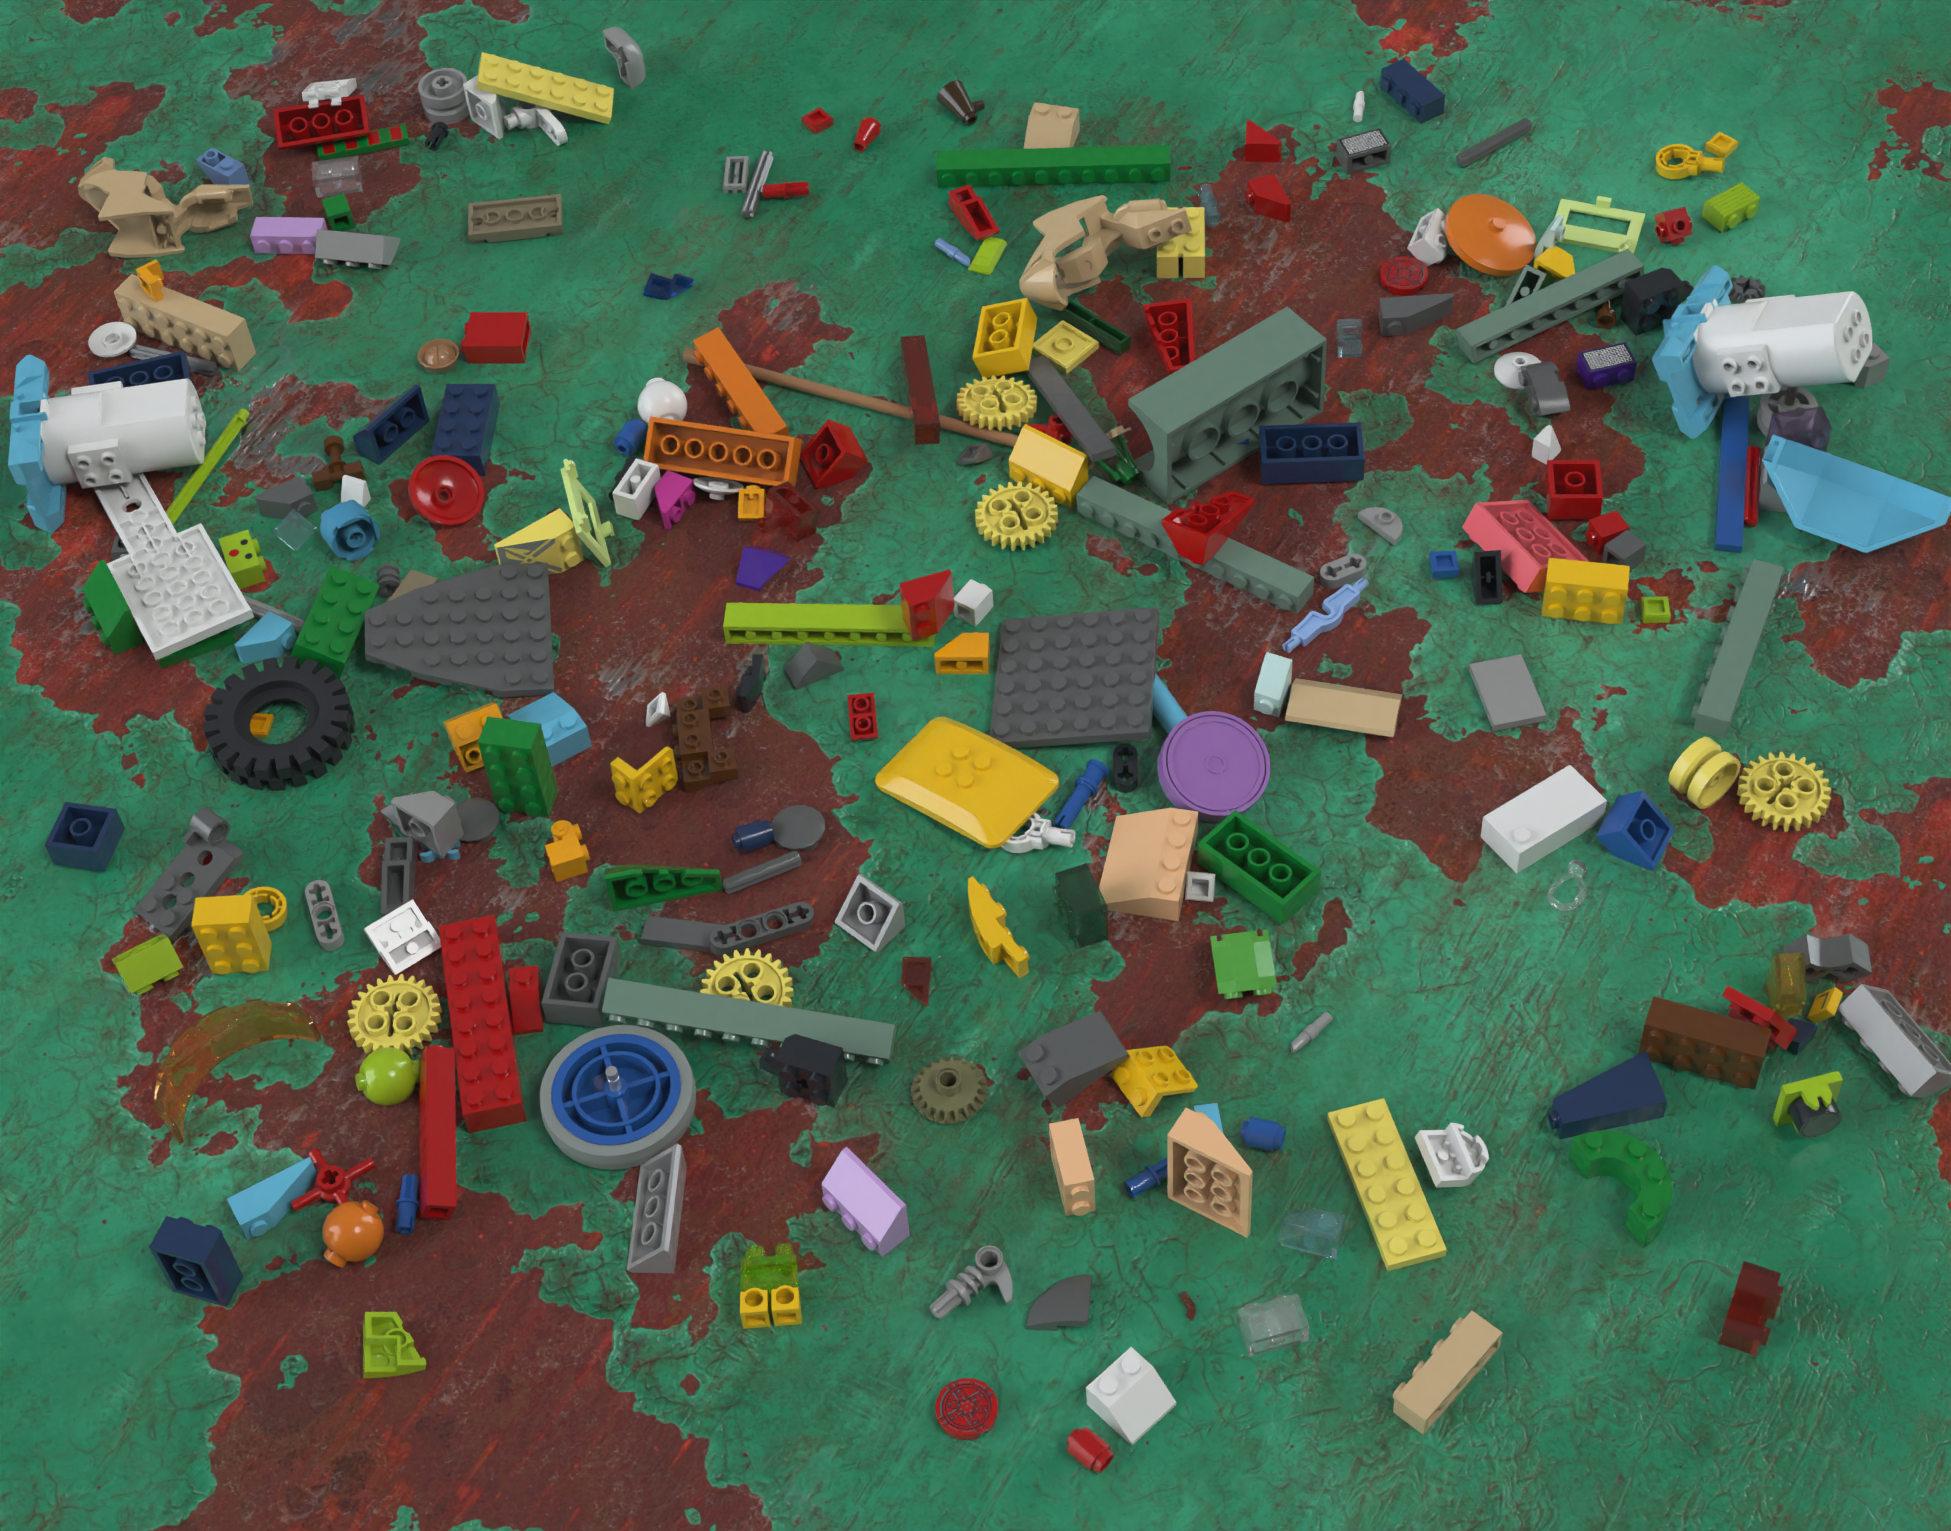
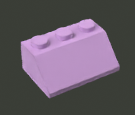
[822,1147,910,1257]

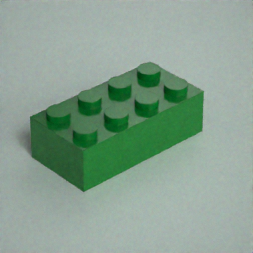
[291,565,380,679]
[478,716,558,817]
[1197,810,1321,925]

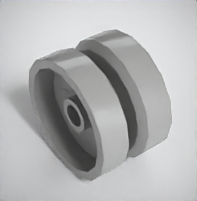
[418,68,470,125]

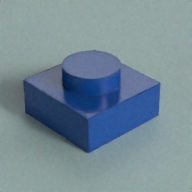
[1429,550,1459,579]

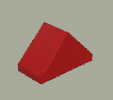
[1245,120,1282,162]

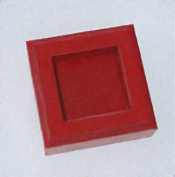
[802,107,834,135]

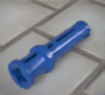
[1052,759,1109,829]

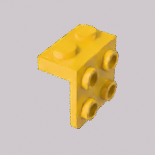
[610,746,678,814]
[1111,1046,1198,1118]

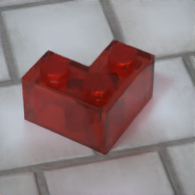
[1718,1261,1784,1356]

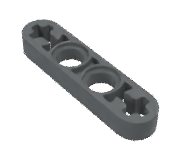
[709,902,814,956]

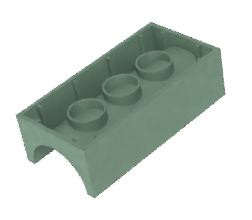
[1128,307,1327,505]

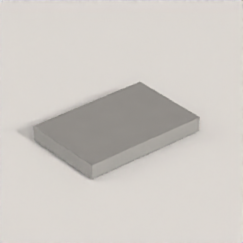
[1469,654,1547,731]

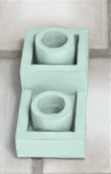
[1533,215,1566,262]

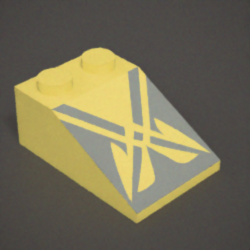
[494,508,584,575]

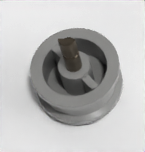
[1756,387,1817,442]

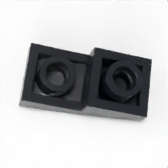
[736,654,766,713]

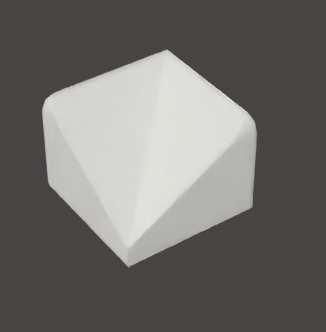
[1532,425,1561,465]

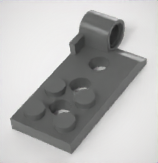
[133,807,246,941]

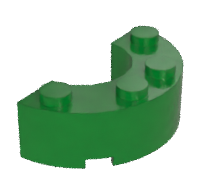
[1569,1131,1672,1248]

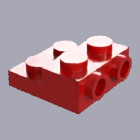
[1722,986,1798,1050]

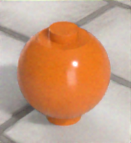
[322,1200,384,1268]

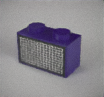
[1576,342,1637,390]

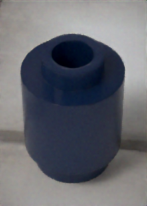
[731,820,775,854]

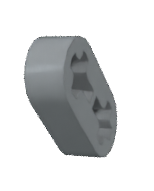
[1320,554,1366,589]

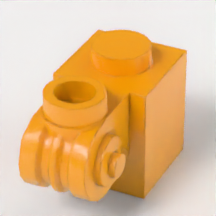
[545,820,590,882]

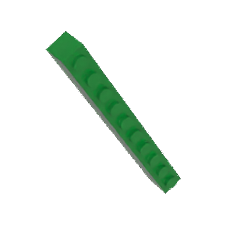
[937,145,1170,187]

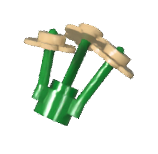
[1088,425,1140,485]

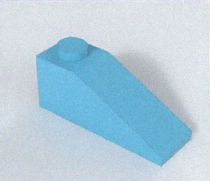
[227,1157,317,1240]

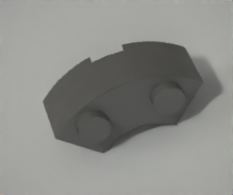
[1518,361,1570,415]
[1783,933,1872,983]

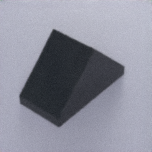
[1471,550,1503,605]

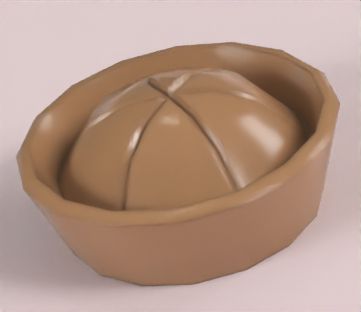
[417,339,459,375]

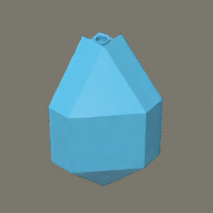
[1762,435,1951,553]

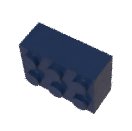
[149,1216,243,1307]

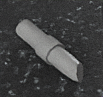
[1291,1012,1333,1054]

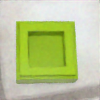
[1640,596,1671,623]

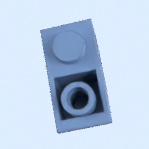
[196,147,250,186]

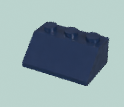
[353,384,430,465]

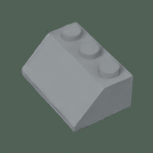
[315,229,401,269]

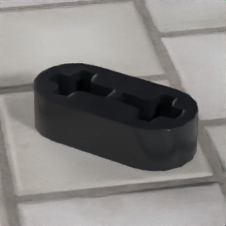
[1113,744,1138,793]

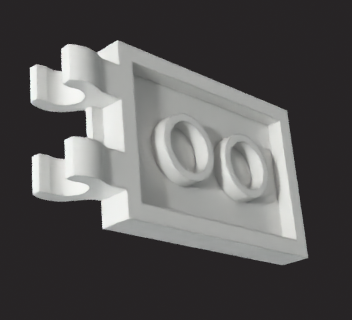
[302,78,357,109]

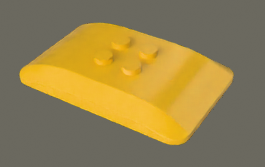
[875,717,1059,848]

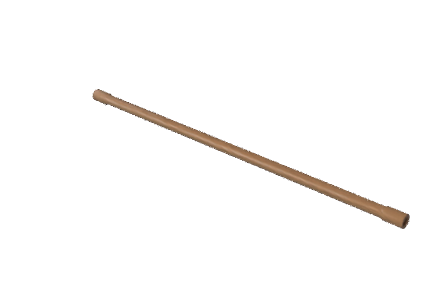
[683,347,1094,469]

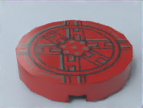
[1380,256,1429,296]
[935,1378,998,1440]

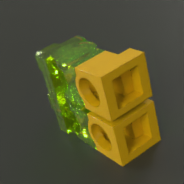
[740,1243,802,1329]

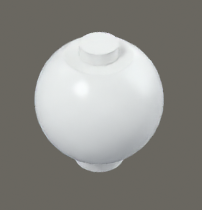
[638,378,687,425]

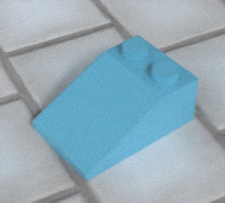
[507,692,592,767]

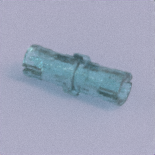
[1197,184,1221,227]

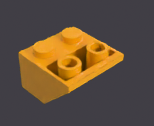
[443,702,502,773]

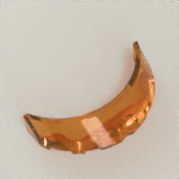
[153,999,322,1145]

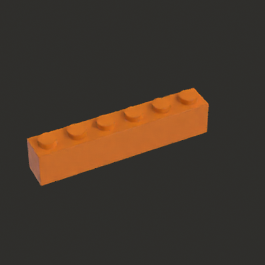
[693,327,790,436]

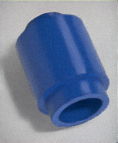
[614,419,648,455]
[1240,1116,1286,1152]

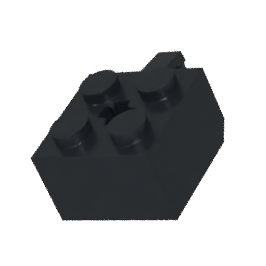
[1620,268,1694,336]
[759,1034,848,1108]

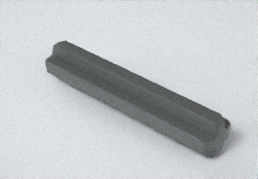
[722,851,802,894]

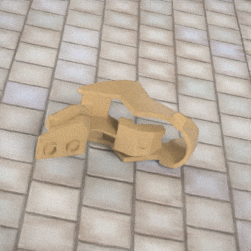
[78,157,253,258]
[1019,195,1192,311]

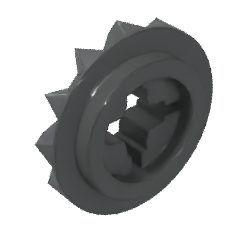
[1728,275,1765,303]

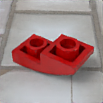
[847,692,878,741]

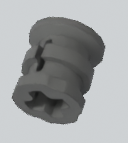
[376,563,400,598]

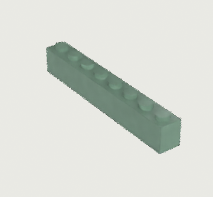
[1457,249,1644,364]
[1691,559,1785,739]

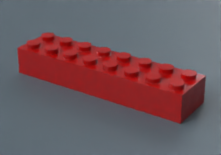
[439,915,527,1133]

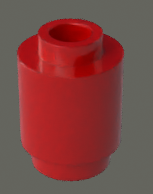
[1066,1426,1115,1474]

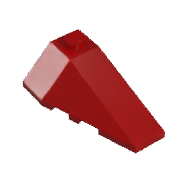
[1161,490,1256,565]

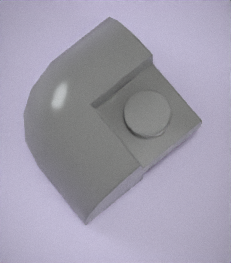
[602,27,646,89]

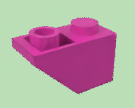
[654,470,696,530]

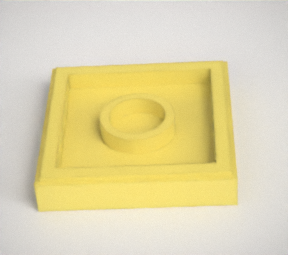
[1032,320,1099,375]

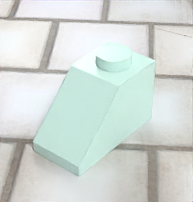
[1254,652,1292,717]

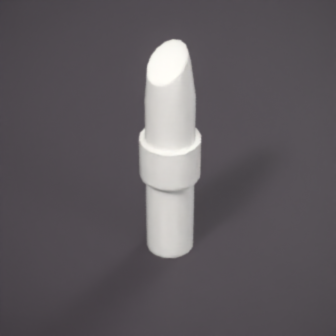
[1353,91,1365,122]

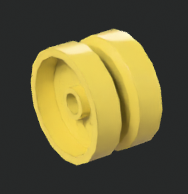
[1668,737,1741,809]

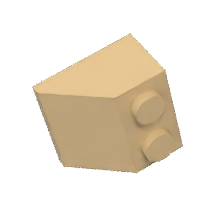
[1024,102,1080,149]

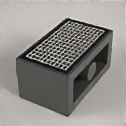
[1336,128,1391,175]

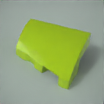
[363,1312,426,1378]

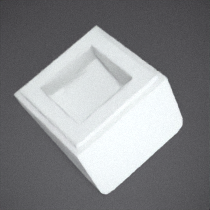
[341,475,371,507]

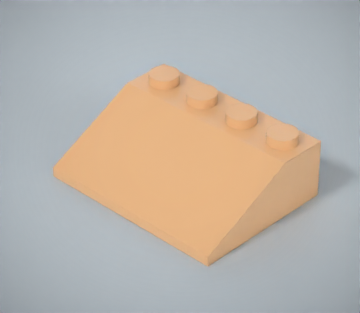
[1095,808,1198,921]
[1167,1108,1253,1238]

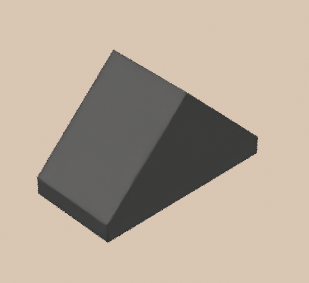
[785,642,844,690]

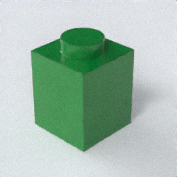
[322,193,355,232]

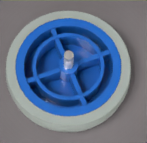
[540,1025,696,1170]

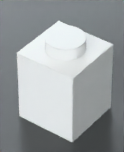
[954,579,993,627]

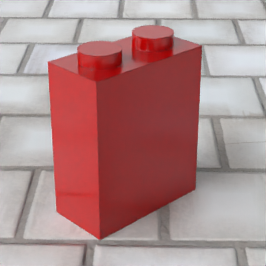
[461,312,531,364]

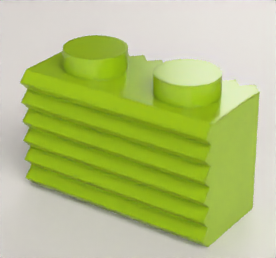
[1702,182,1760,232]

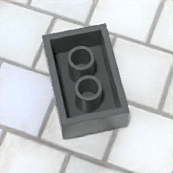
[542,932,622,1028]

